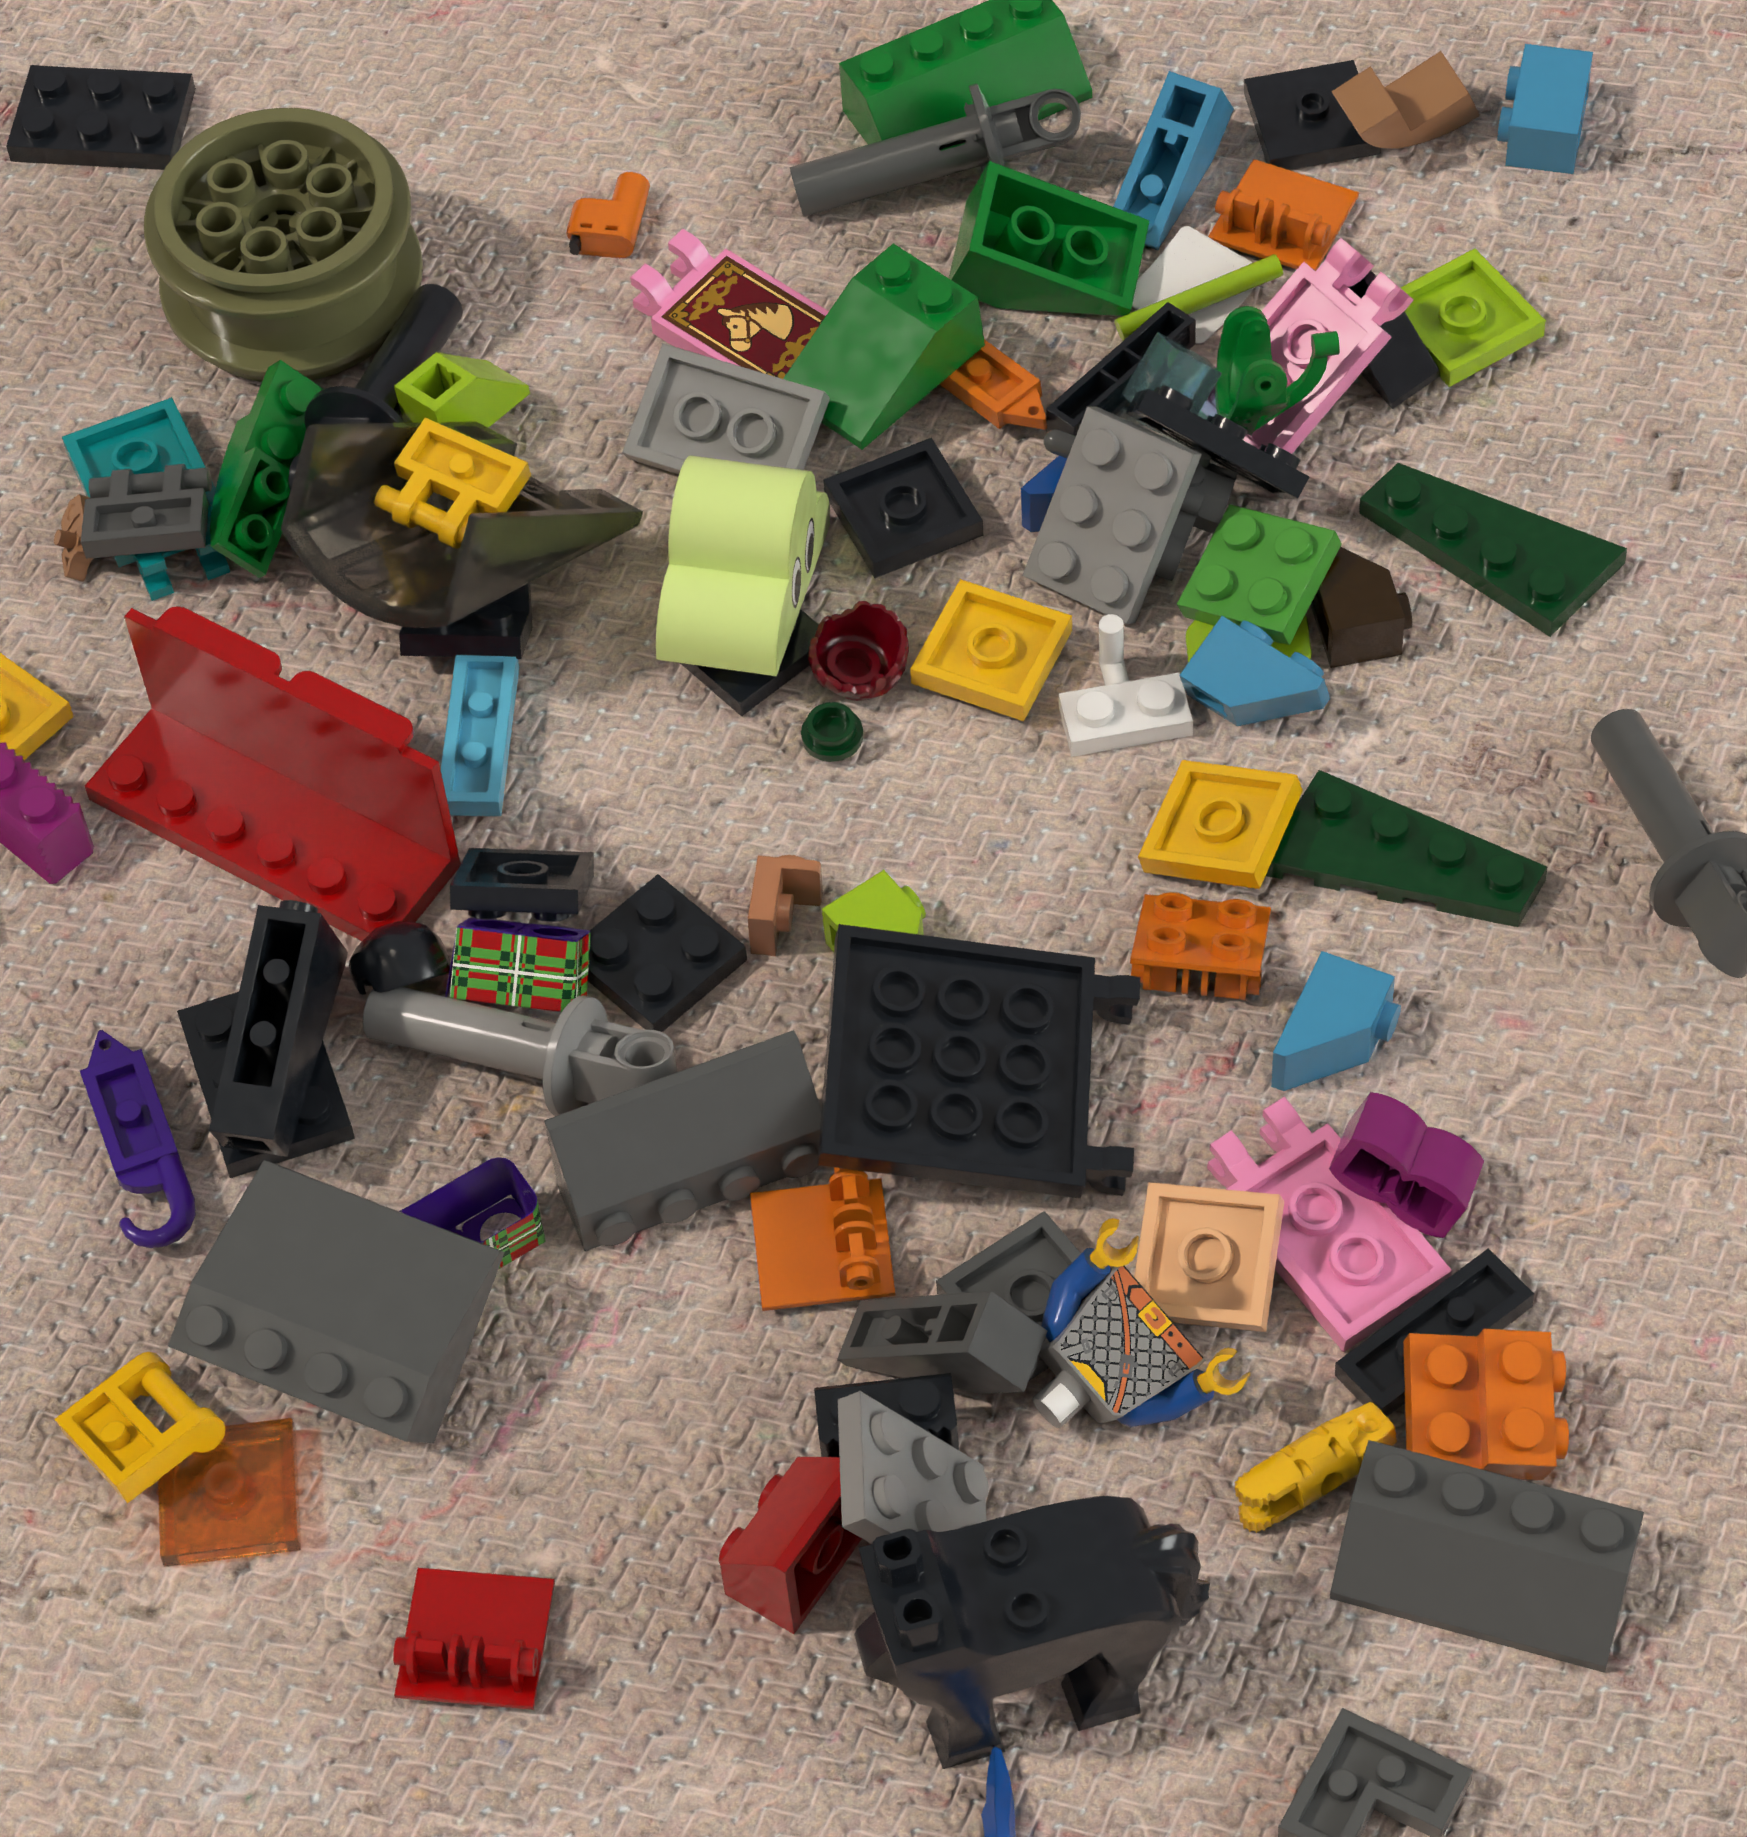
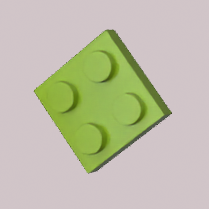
[1401,248,1546,387]

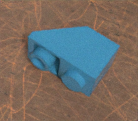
[1179,616,1330,727]

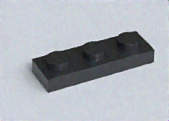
[1335,1248,1534,1417]

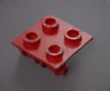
[393,1568,555,1710]

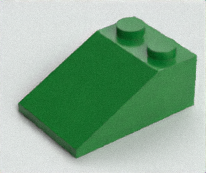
[949,161,1150,316]
[783,243,985,450]

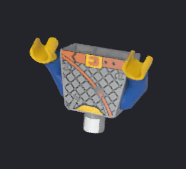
[1032,1218,1251,1429]

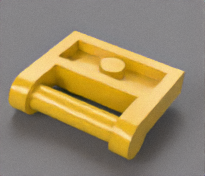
[54,1352,226,1504]

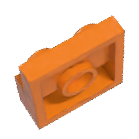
[1403,1329,1569,1480]

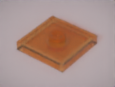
[158,1418,301,1567]

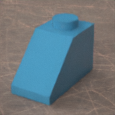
[1271,951,1401,1091]

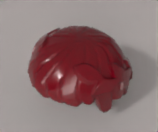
[808,601,909,701]

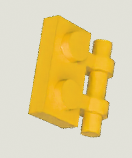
[374,418,531,553]

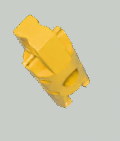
[1235,1402,1397,1533]

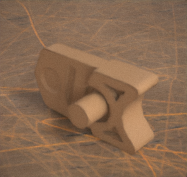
[54,494,94,582]

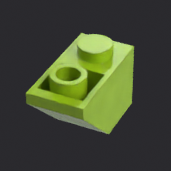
[394,352,530,439]

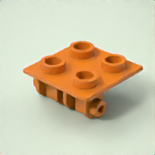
[1208,159,1359,271]
[1130,892,1271,1001]
[750,1167,896,1311]

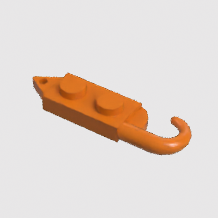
[940,339,1047,430]

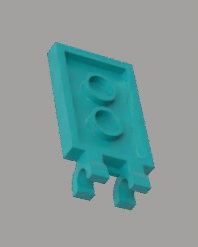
[62,397,230,601]

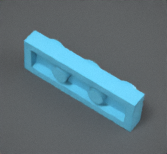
[441,655,519,816]

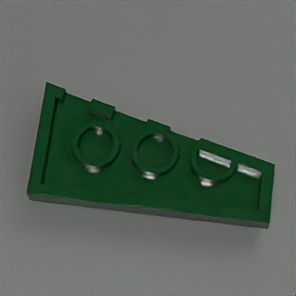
[1359,463,1627,637]
[1266,770,1547,927]

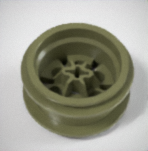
[144,108,423,382]

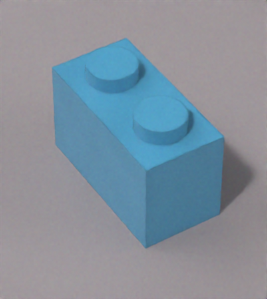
[1497,44,1593,174]

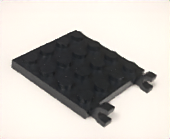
[817,924,1141,1198]

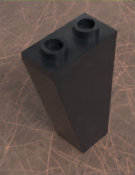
[209,900,348,1157]

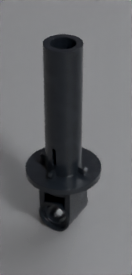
[289,284,463,508]

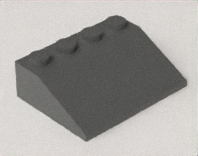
[168,1160,505,1443]

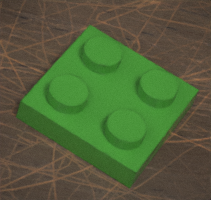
[1177,504,1342,645]

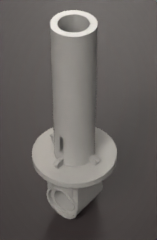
[363,987,677,1116]

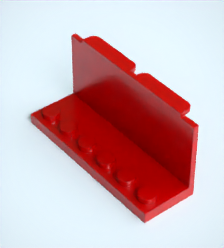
[85,606,461,941]

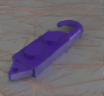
[79,1030,196,1249]

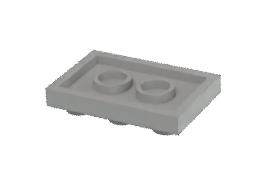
[622,343,830,475]
[1022,407,1202,624]
[838,1391,989,1544]

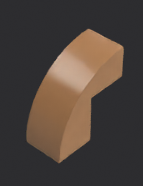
[1332,51,1480,149]

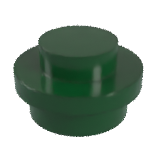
[801,702,863,762]

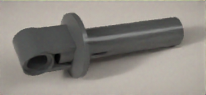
[790,83,1081,217]
[1591,709,1747,978]

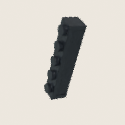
[1046,302,1196,436]

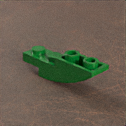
[210,360,323,578]

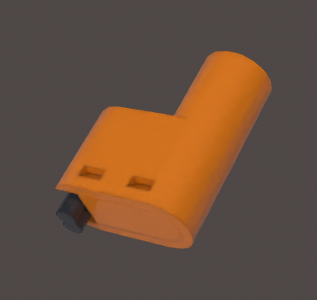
[566,172,650,258]

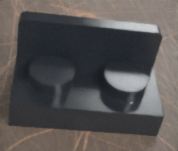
[399,570,533,659]

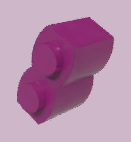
[1329,1092,1484,1238]

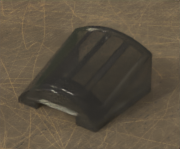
[281,422,643,628]

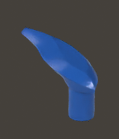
[981,1746,1016,1837]

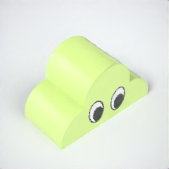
[656,455,830,676]

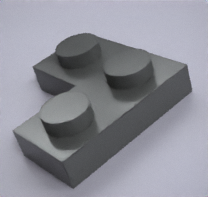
[1278,1708,1473,1837]

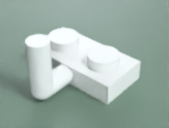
[1059,614,1193,757]

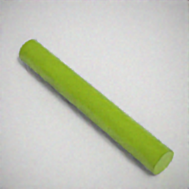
[1114,254,1283,341]

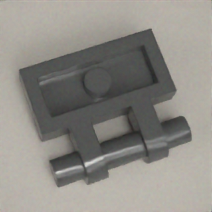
[81,464,212,559]

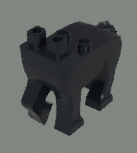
[854,1496,1210,1769]

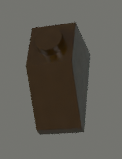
[1311,547,1412,668]

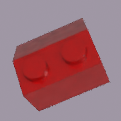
[719,1457,862,1634]

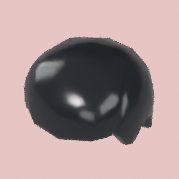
[349,921,451,995]

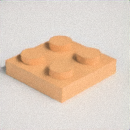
[1134,1182,1285,1332]

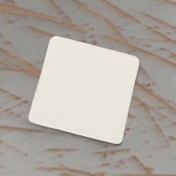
[1132,226,1255,344]

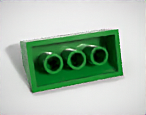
[839,0,1092,151]

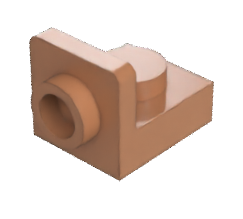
[748,855,823,956]

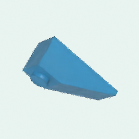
[1113,71,1234,250]

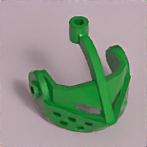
[1215,306,1340,436]

